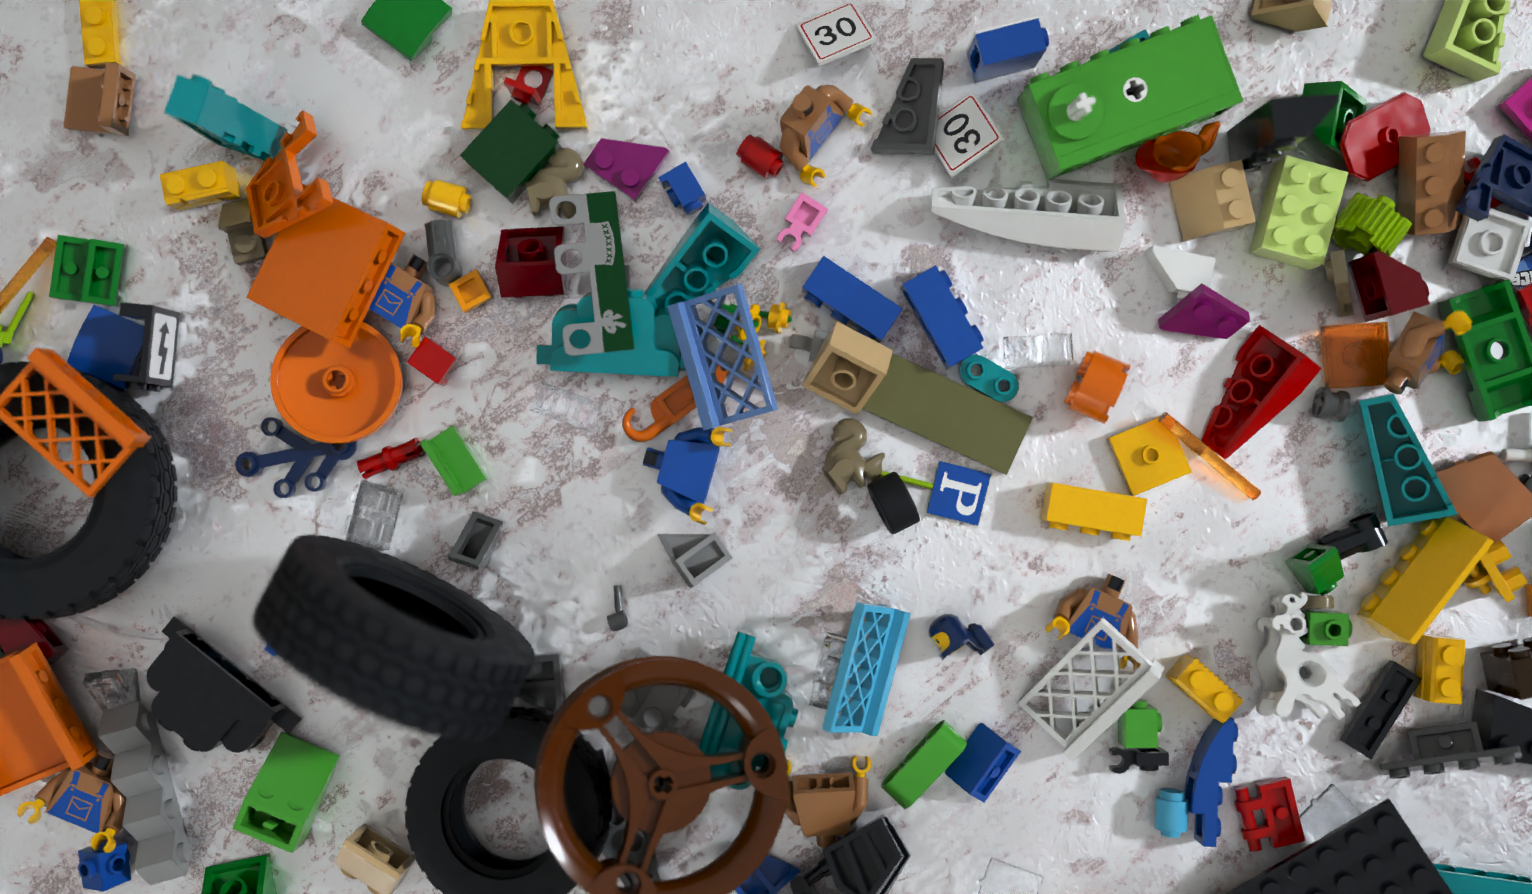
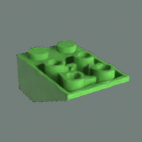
[232,731,341,853]

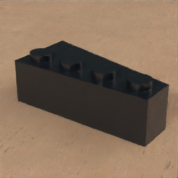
[1472,689,1532,764]

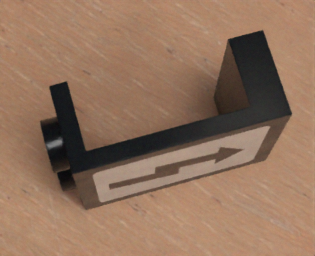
[113,302,180,392]

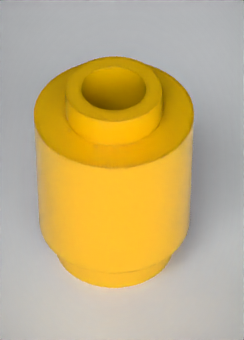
[421,179,472,218]

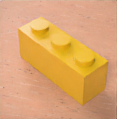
[1040,483,1147,541]

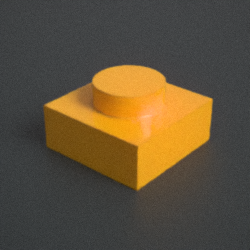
[448,269,493,313]

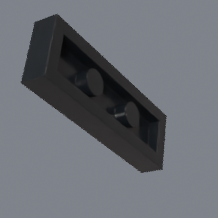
[1339,660,1422,759]

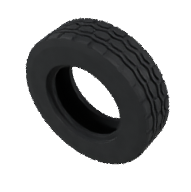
[405,707,613,894]

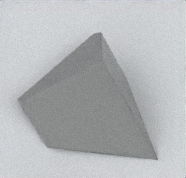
[657,532,732,589]

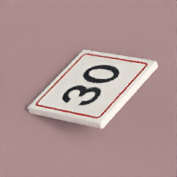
[796,0,877,67]
[935,90,1005,177]

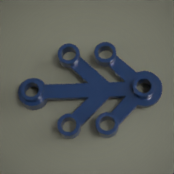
[235,417,358,498]

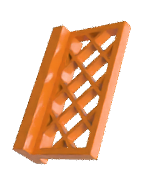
[0,348,151,497]

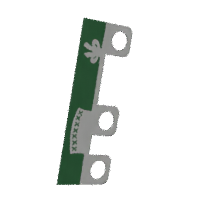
[549,191,634,356]

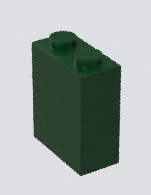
[460,99,562,204]

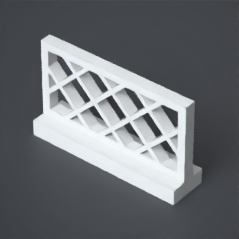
[1017,617,1164,762]

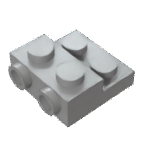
[620,647,695,732]

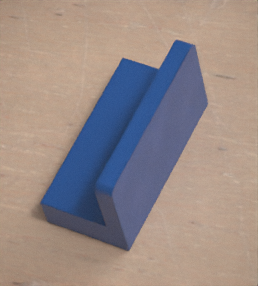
[945,723,1021,803]

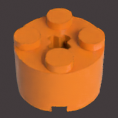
[1064,350,1131,424]

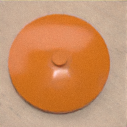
[270,322,403,444]

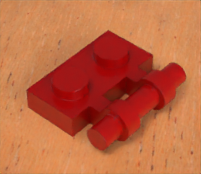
[1234,776,1305,852]

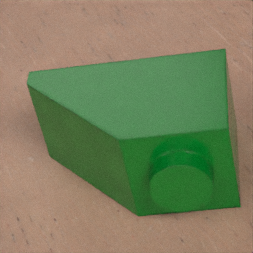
[1285,544,1345,595]

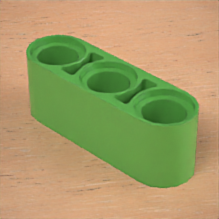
[881,720,967,809]

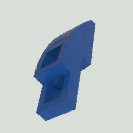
[1184,717,1238,847]

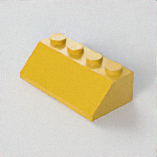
[1356,517,1494,645]

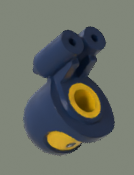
[928,614,995,660]

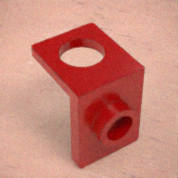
[504,66,554,106]

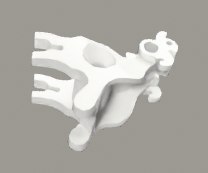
[1255,592,1361,719]

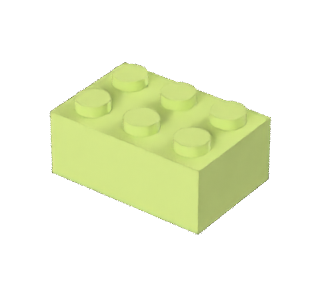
[1249,155,1348,270]

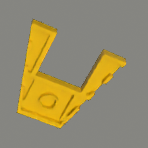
[461,0,588,130]

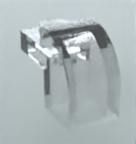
[809,632,856,713]

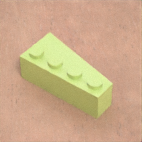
[1423,0,1511,82]

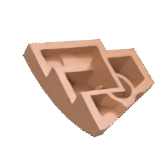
[1436,451,1532,542]

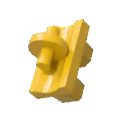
[1464,540,1528,603]

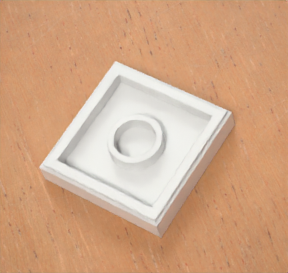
[1447,208,1532,283]

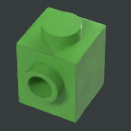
[1299,610,1352,646]
[1118,699,1162,748]

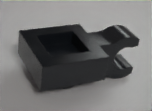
[1109,747,1169,774]

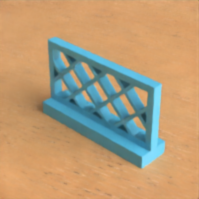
[822,602,911,736]

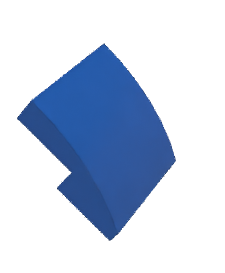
[67,305,144,391]

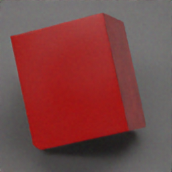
[407,337,456,386]

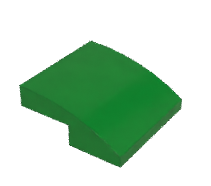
[361,0,452,62]
[49,235,125,307]

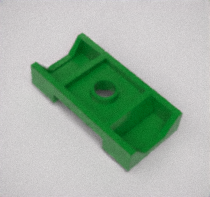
[1437,280,1532,422]

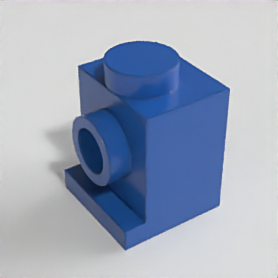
[658,161,706,216]

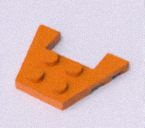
[246,110,333,238]

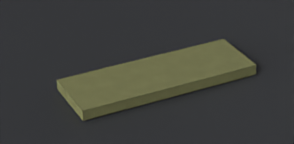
[862,353,1033,475]

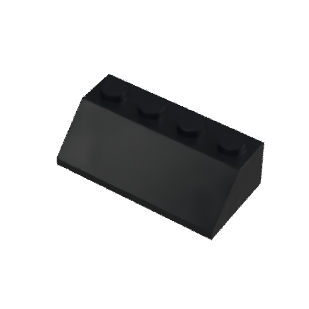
[1227,94,1340,172]

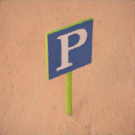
[881,461,991,526]

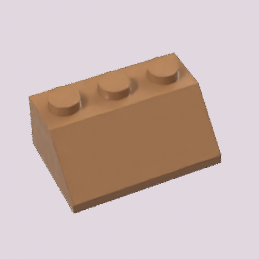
[1398,130,1466,236]

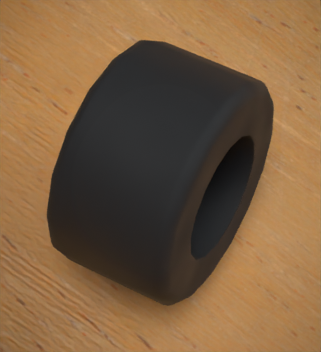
[867,471,920,534]

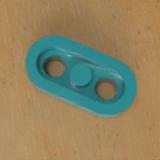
[958,355,1019,403]

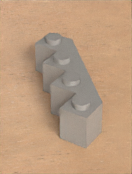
[98,701,192,885]

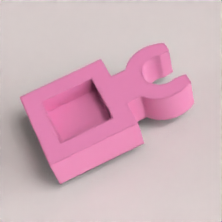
[777,192,828,253]

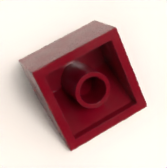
[495,226,567,298]
[1347,251,1430,322]

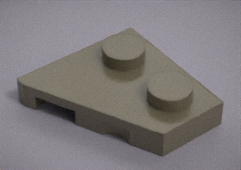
[1324,250,1354,317]

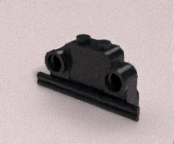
[146,616,302,753]

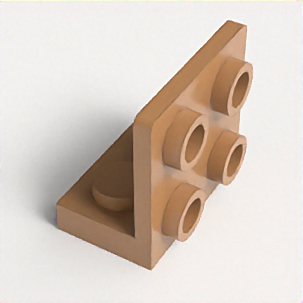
[64,62,136,136]

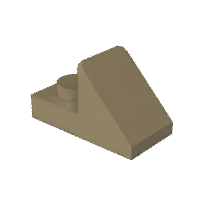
[218,198,268,265]

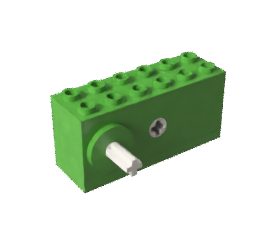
[1017,15,1243,181]

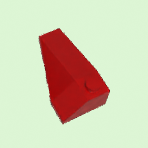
[1201,325,1322,460]

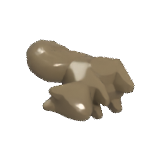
[526,148,584,219]
[822,418,885,495]

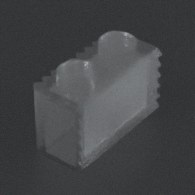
[343,480,405,551]

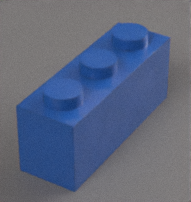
[802,256,903,343]
[900,265,984,369]

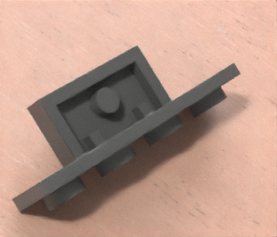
[1379,721,1522,779]

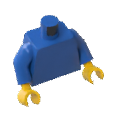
[643,427,733,525]

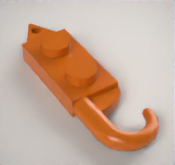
[622,362,731,442]

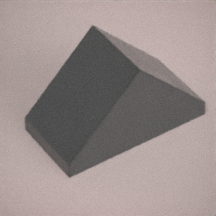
[448,511,503,570]

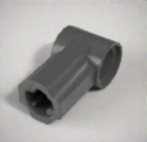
[425,219,462,286]

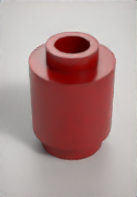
[736,134,785,180]

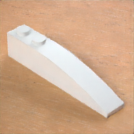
[931,180,1126,252]

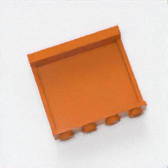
[246,184,405,348]
[0,642,99,796]

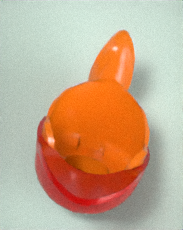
[1135,121,1221,183]

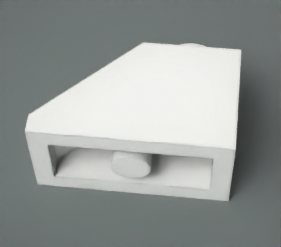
[1144,245,1216,301]

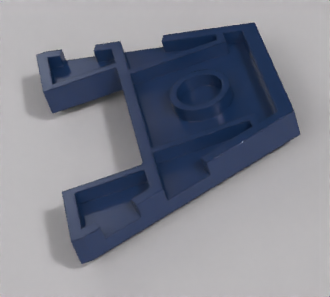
[1456,134,1532,249]

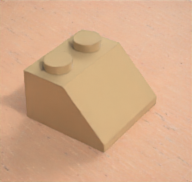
[1169,160,1256,242]
[802,321,893,415]
[334,823,415,894]

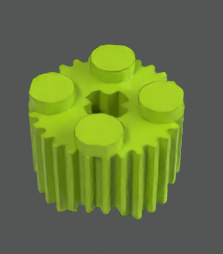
[1331,193,1412,256]

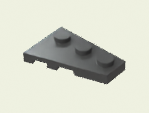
[870,58,944,154]

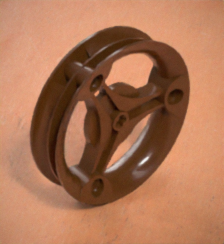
[534,656,788,894]

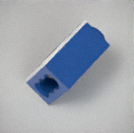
[966,15,1049,83]

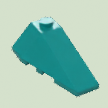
[643,202,760,311]

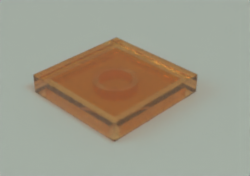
[1320,322,1390,389]

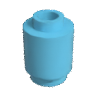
[1154,788,1189,838]

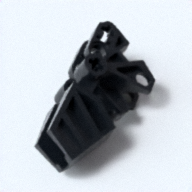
[776,815,911,894]

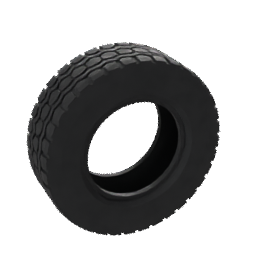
[0,362,178,620]
[252,535,535,741]

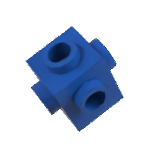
[78,840,131,892]

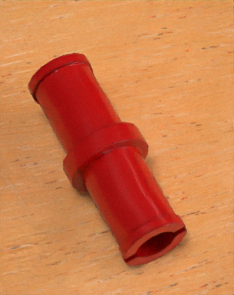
[357,437,424,479]

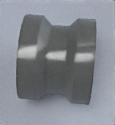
[1312,387,1350,422]

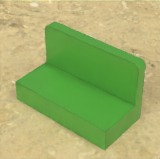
[420,426,488,496]

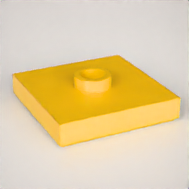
[1107,414,1192,496]

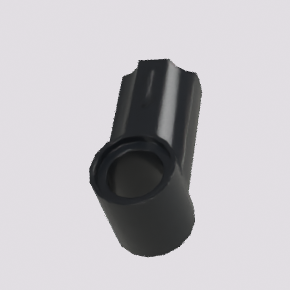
[1317,512,1388,560]

